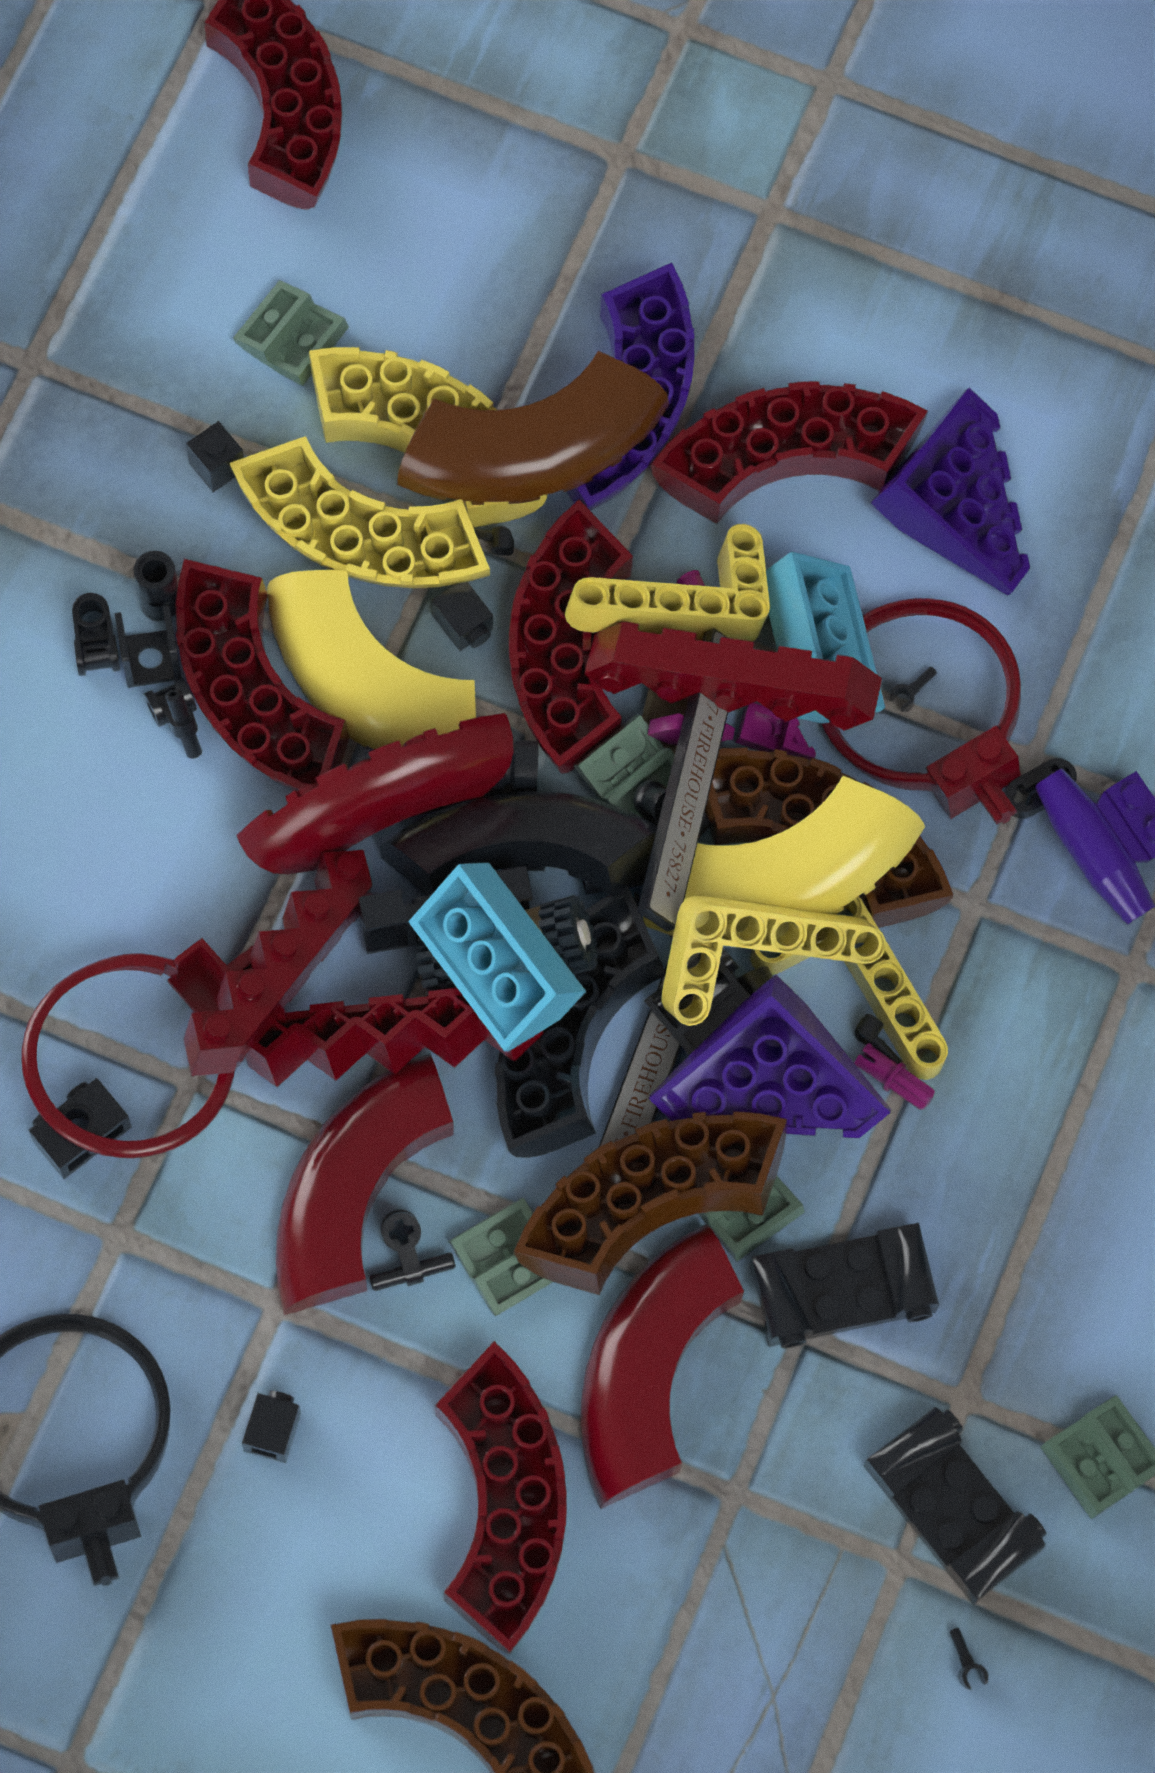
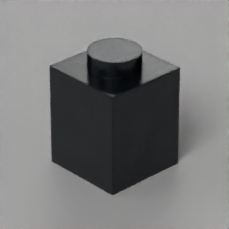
[186,421,244,493]
[431,581,493,651]
[242,1390,301,1463]

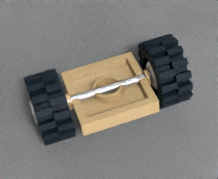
[416,895,598,996]

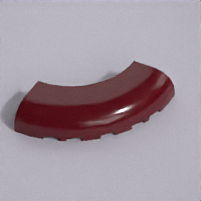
[204,0,342,210]
[651,381,928,524]
[509,499,633,774]
[175,559,350,791]
[236,713,513,875]
[276,1053,454,1316]
[580,1224,744,1509]
[435,1341,567,1654]

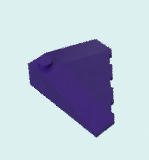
[870,388,1030,595]
[648,974,891,1138]

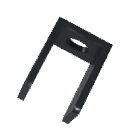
[115,604,181,688]

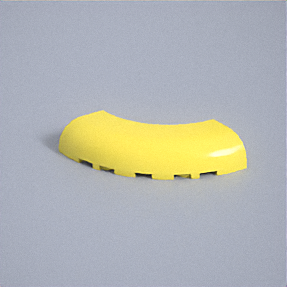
[309,347,547,528]
[229,436,490,588]
[267,569,476,750]
[643,776,925,937]

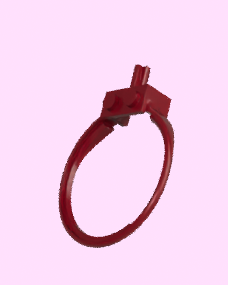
[822,598,1021,825]
[21,938,254,1158]

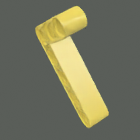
[565,524,770,642]
[662,896,886,1026]
[750,896,948,1080]

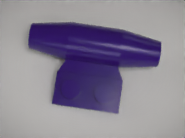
[1035,768,1155,925]

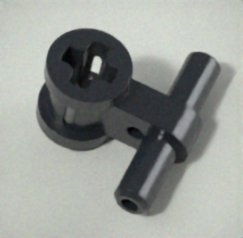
[143,677,202,759]
[369,1209,456,1291]

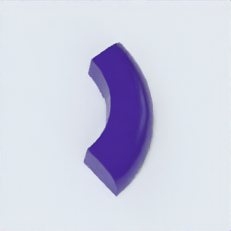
[567,262,695,511]

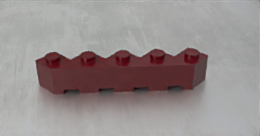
[584,621,882,731]
[183,849,373,1076]
[245,988,544,1087]

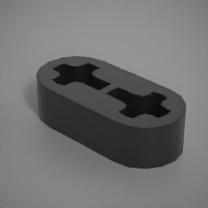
[1005,758,1077,819]

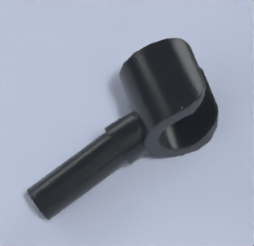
[474,526,514,556]
[890,667,937,712]
[855,1014,903,1064]
[949,1628,989,1690]

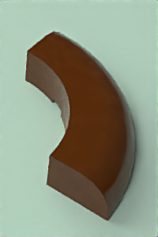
[397,351,669,505]
[705,747,954,928]
[514,1111,787,1295]
[331,1619,595,1773]

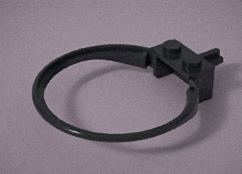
[0,1314,171,1586]

